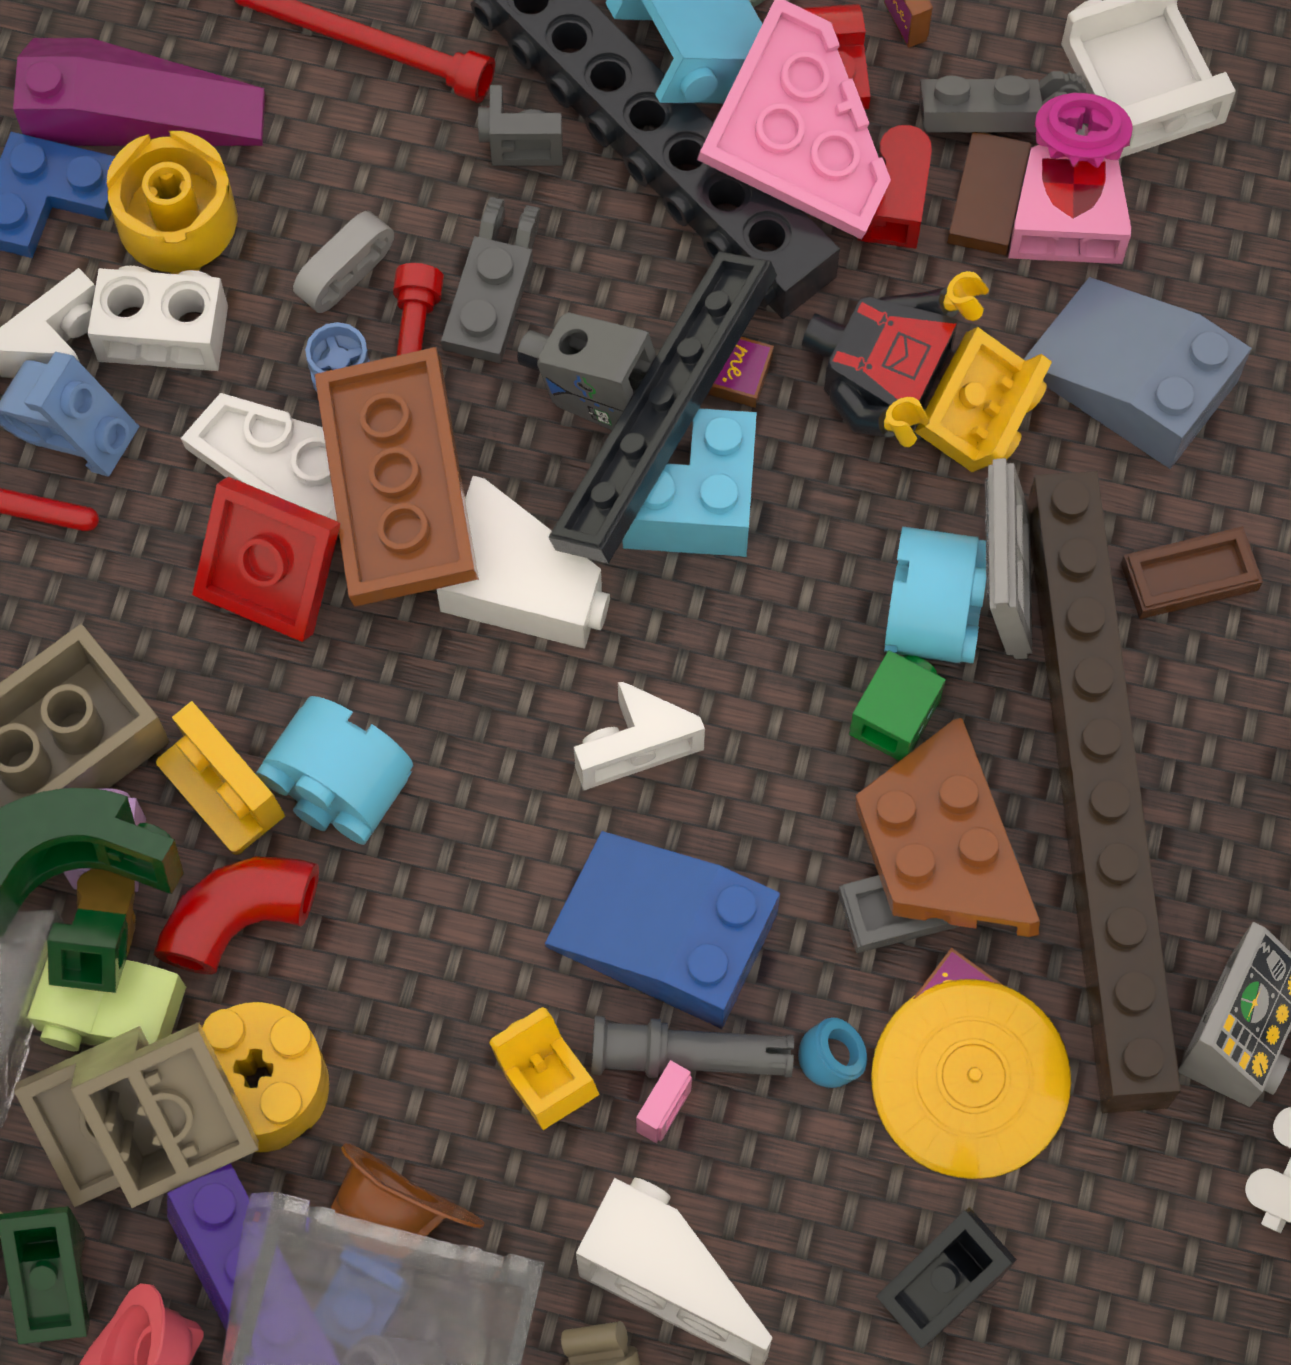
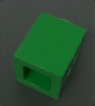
[849,650,946,761]

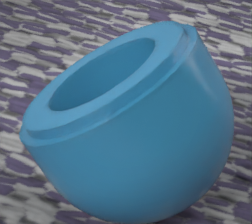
[798,1018,867,1088]

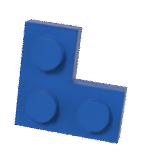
[0,132,115,258]

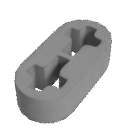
[293,211,394,313]

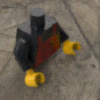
[802,271,989,447]

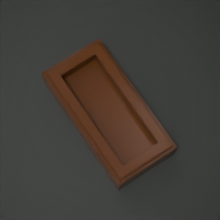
[947,132,1031,256]
[1121,526,1263,619]

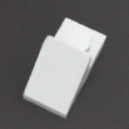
[0,268,95,378]
[574,682,705,790]

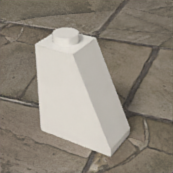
[437,476,610,649]

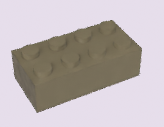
[0,623,170,808]

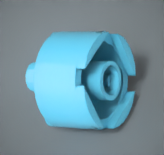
[884,526,989,663]
[255,696,414,845]

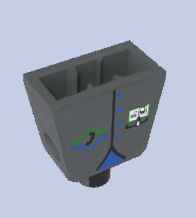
[517,312,656,430]

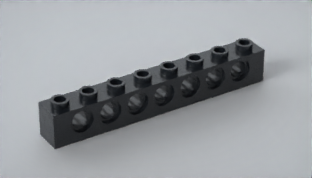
[470,0,840,319]

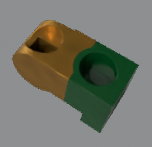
[47,869,135,993]

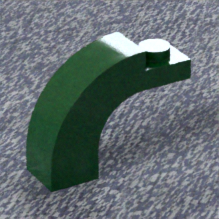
[0,788,184,937]

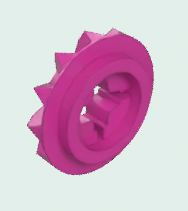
[1035,93,1133,168]

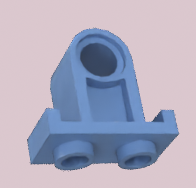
[0,351,140,476]

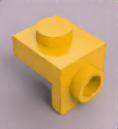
[489,1007,600,1130]

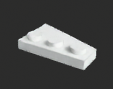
[181,393,339,534]

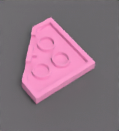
[697,0,891,240]

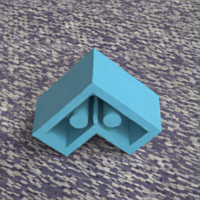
[622,409,757,557]

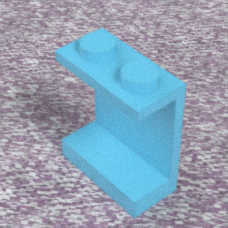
[605,0,762,104]

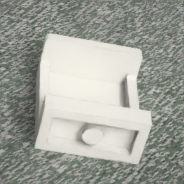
[1061,0,1236,158]

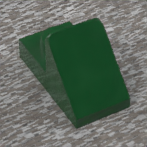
[0,1206,90,1345]

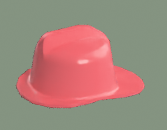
[79,1283,204,1365]

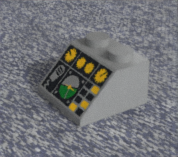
[1178,922,1291,1107]

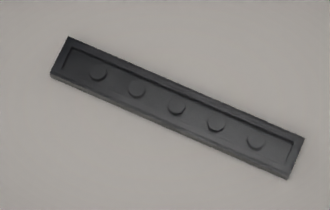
[548,252,777,564]

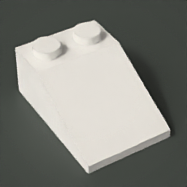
[576,1178,772,1365]

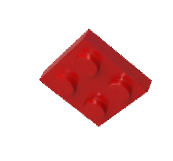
[192,476,341,642]

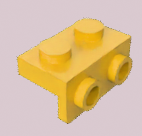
[914,327,1052,472]

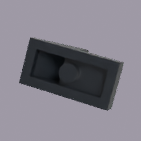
[876,1207,1017,1349]

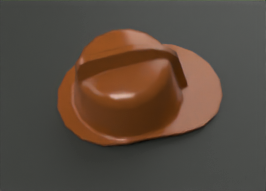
[330,1143,485,1253]

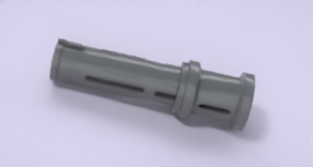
[591,1015,794,1079]

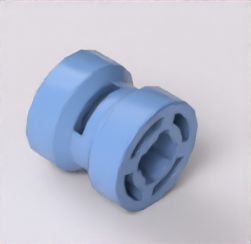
[305,322,370,394]

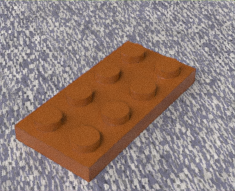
[315,347,479,607]

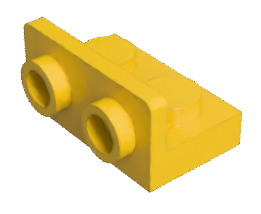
[156,701,285,855]

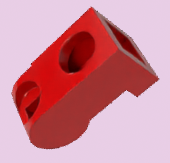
[858,125,932,249]

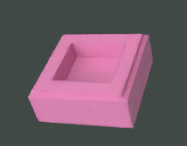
[636,1060,692,1144]

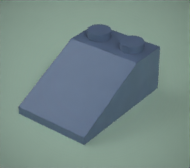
[1023,277,1252,469]

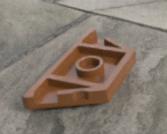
[856,718,1040,937]

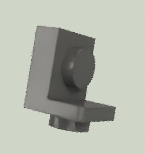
[478,85,563,166]

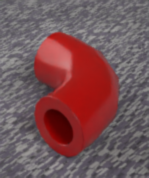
[154,856,319,975]

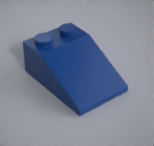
[545,831,780,1029]

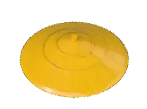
[871,979,1071,1179]

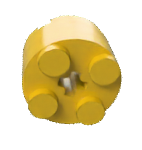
[107,131,238,274]
[202,1002,329,1152]

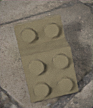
[14,1022,259,1208]

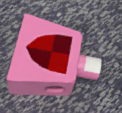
[1008,124,1131,264]

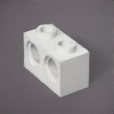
[88,266,228,371]

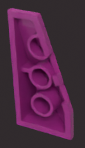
[13,38,265,146]

